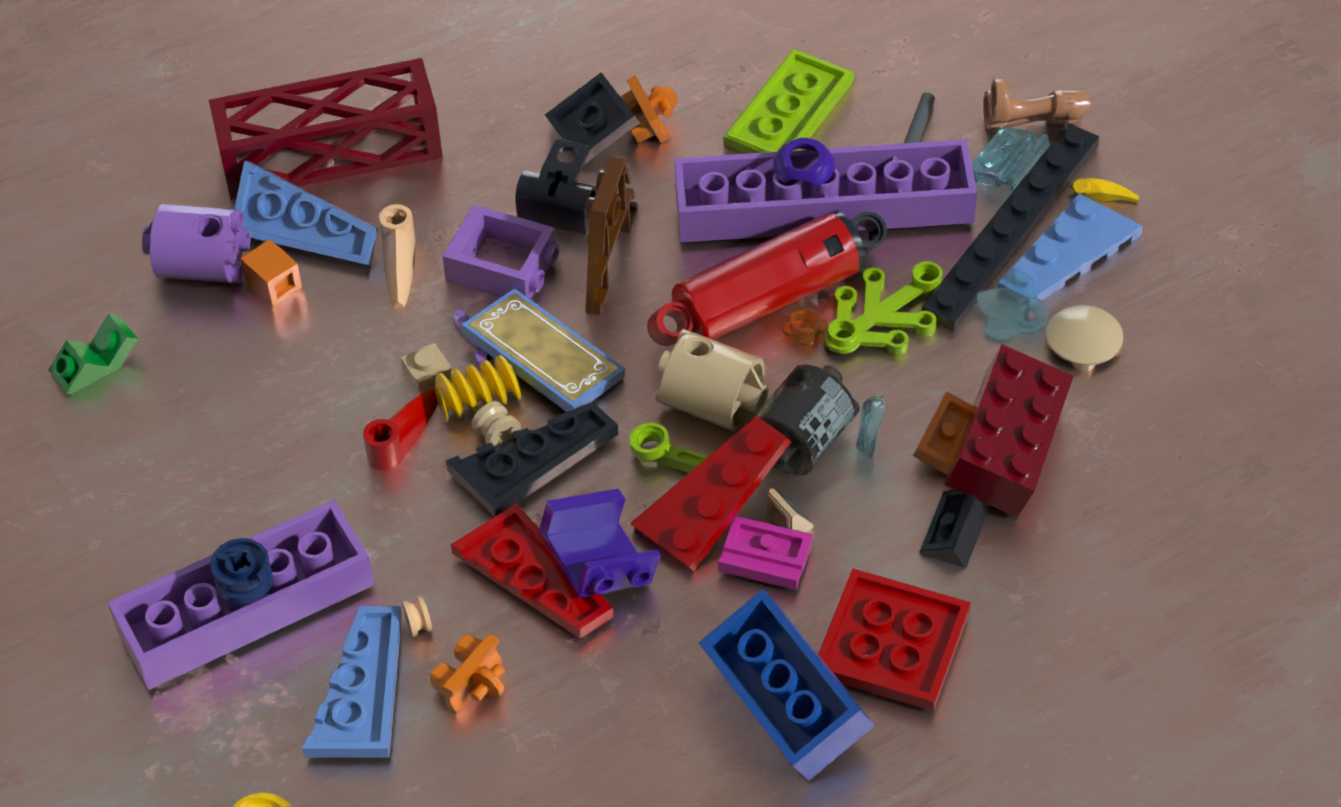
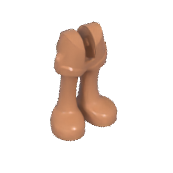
[983,79,1091,130]

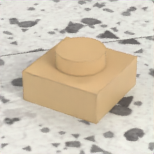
[401,342,452,393]

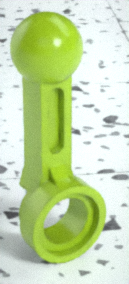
[629,423,709,473]

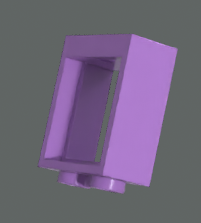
[442,204,560,299]

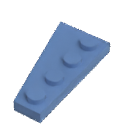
[235,161,378,265]
[302,606,402,758]

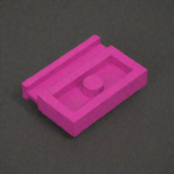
[718,516,813,590]

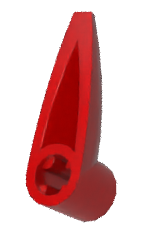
[363,387,438,471]

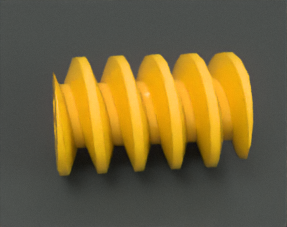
[435,355,521,422]

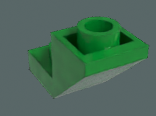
[48,314,138,394]

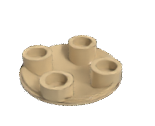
[1045,305,1123,371]

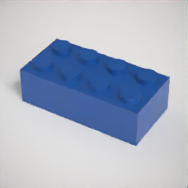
[698,589,875,780]

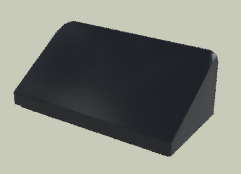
[919,490,990,567]

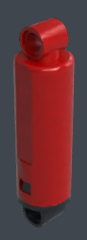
[647,210,887,346]

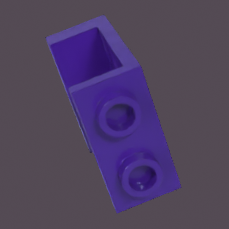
[539,488,661,598]

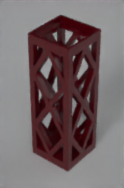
[209,58,443,201]

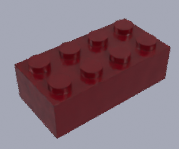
[944,344,1074,518]

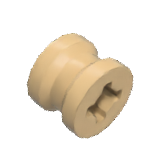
[471,401,521,446]

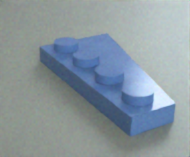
[998,193,1143,309]

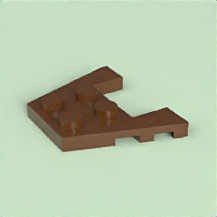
[585,156,638,315]

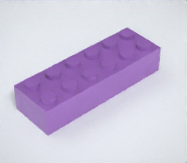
[107,500,375,690]

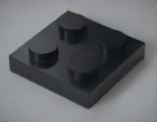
[545,72,640,166]

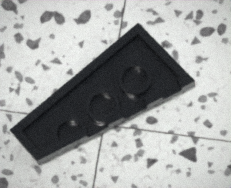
[445,402,619,517]

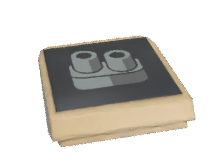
[767,488,814,532]

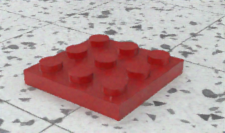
[818,568,971,711]

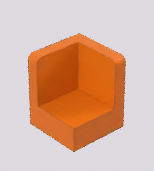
[240,240,302,307]

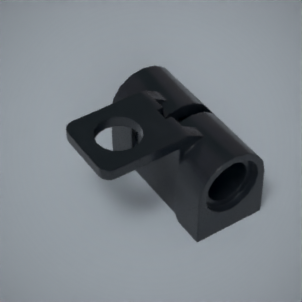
[515,139,597,235]

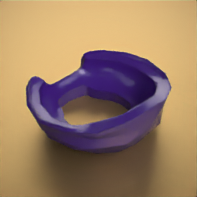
[773,138,835,186]

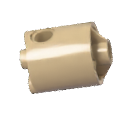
[655,329,769,432]

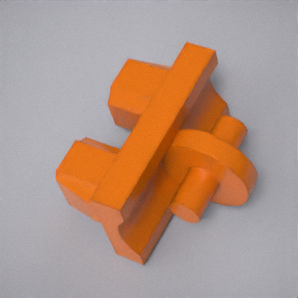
[620,75,678,143]
[430,633,505,714]

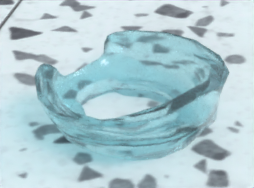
[856,396,885,459]

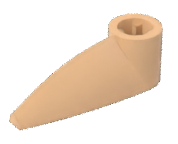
[379,204,416,308]

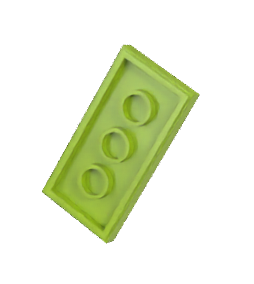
[723,49,855,154]

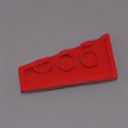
[630,416,791,571]
[451,504,613,639]

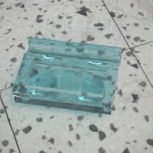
[972,126,1050,190]

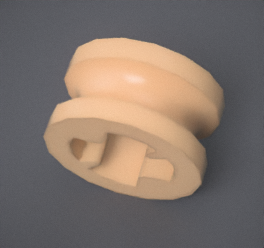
[402,595,433,637]

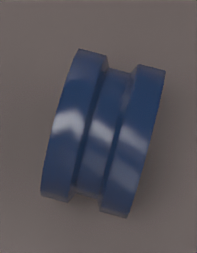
[210,538,273,605]

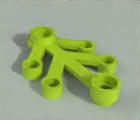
[824,261,943,356]

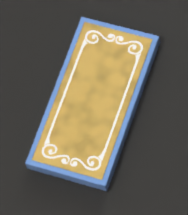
[461,288,626,412]

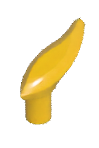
[1069,178,1139,203]

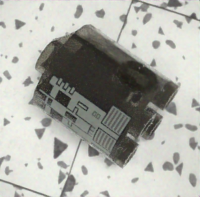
[749,364,860,476]

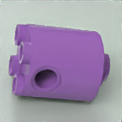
[142,204,251,283]

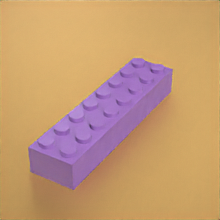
[674,139,977,243]

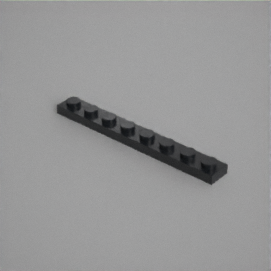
[921,123,1100,332]

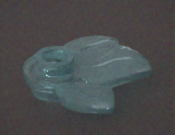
[976,268,1049,341]

